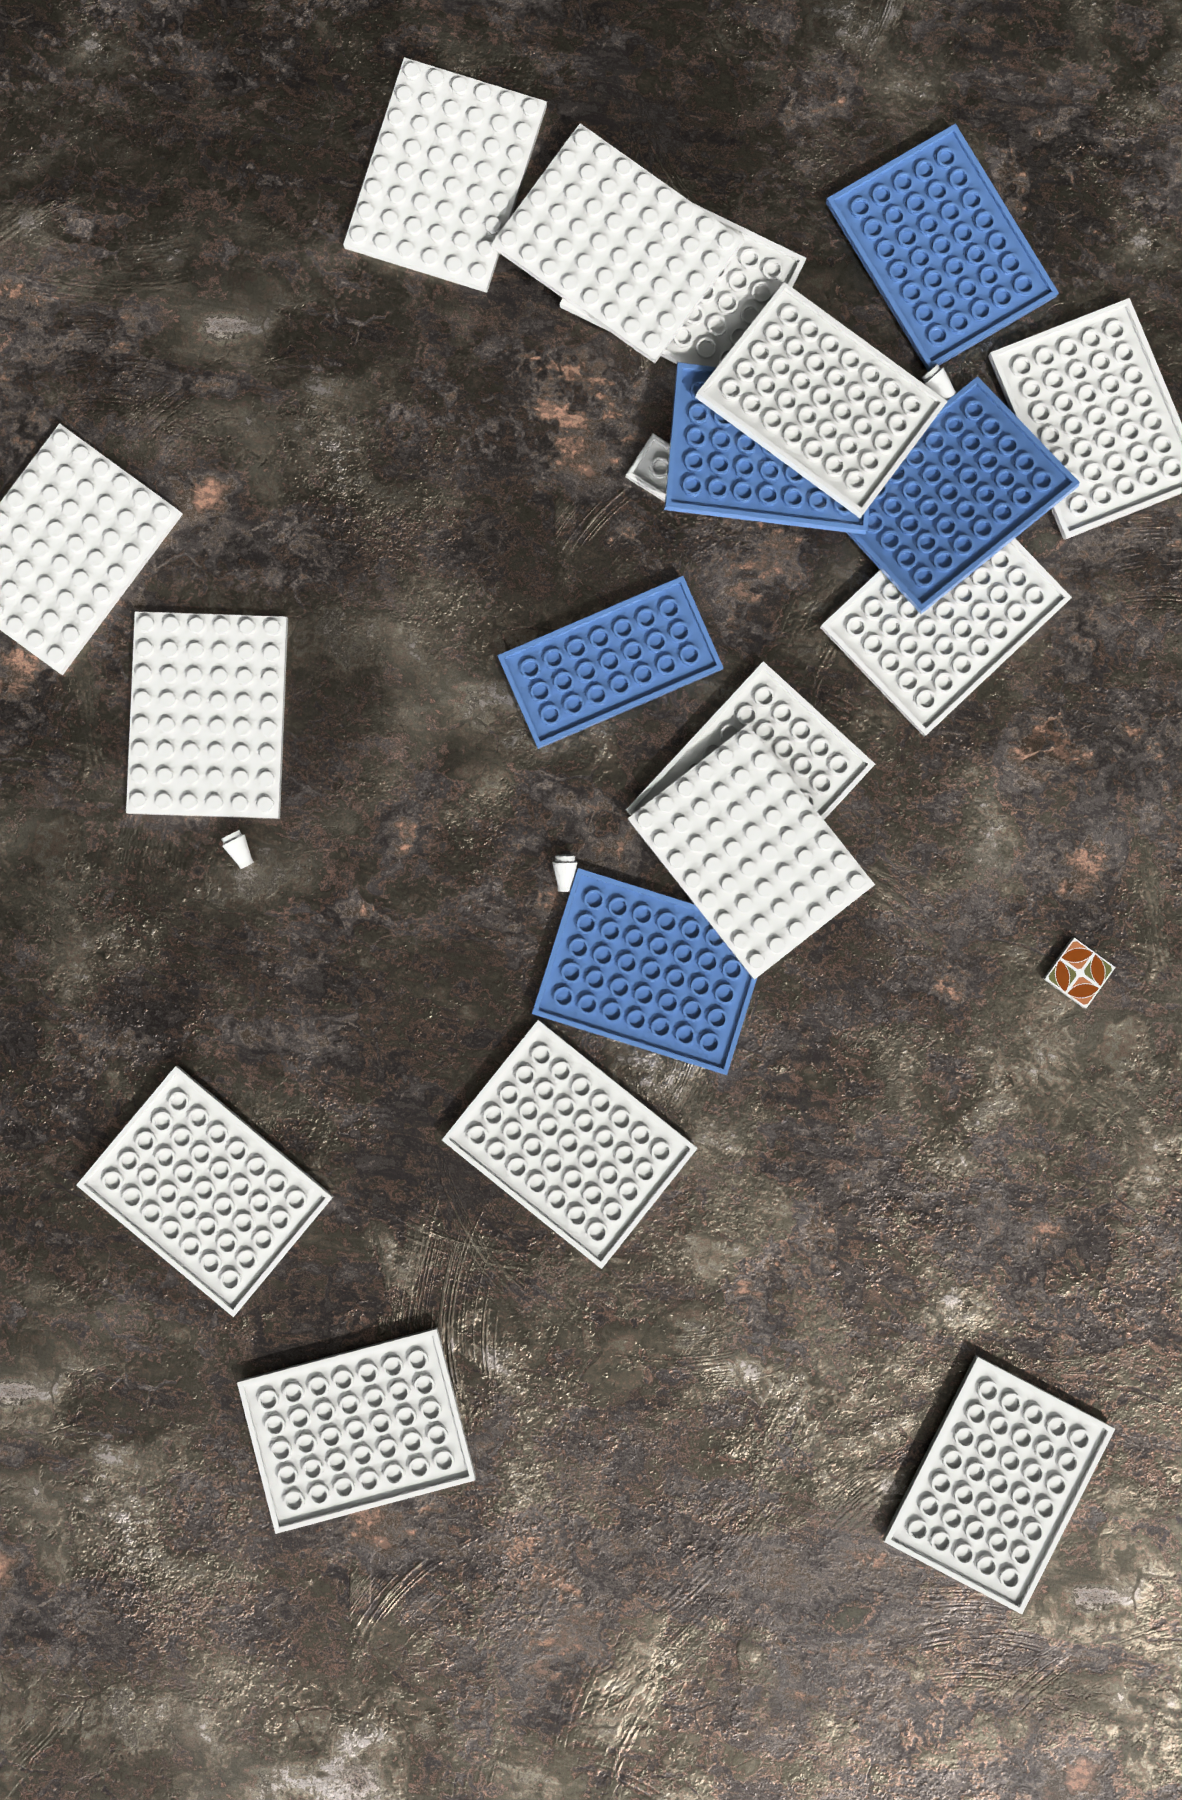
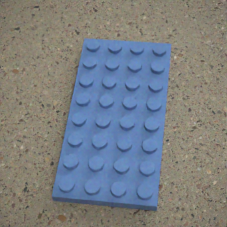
[497,576,724,749]

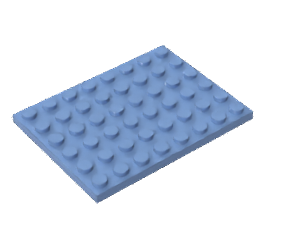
[825,123,1059,372]
[664,362,869,535]
[846,376,1080,614]
[532,868,757,1075]

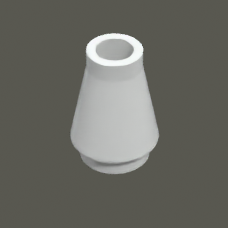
[922,364,957,400]
[221,830,254,869]
[552,854,578,892]

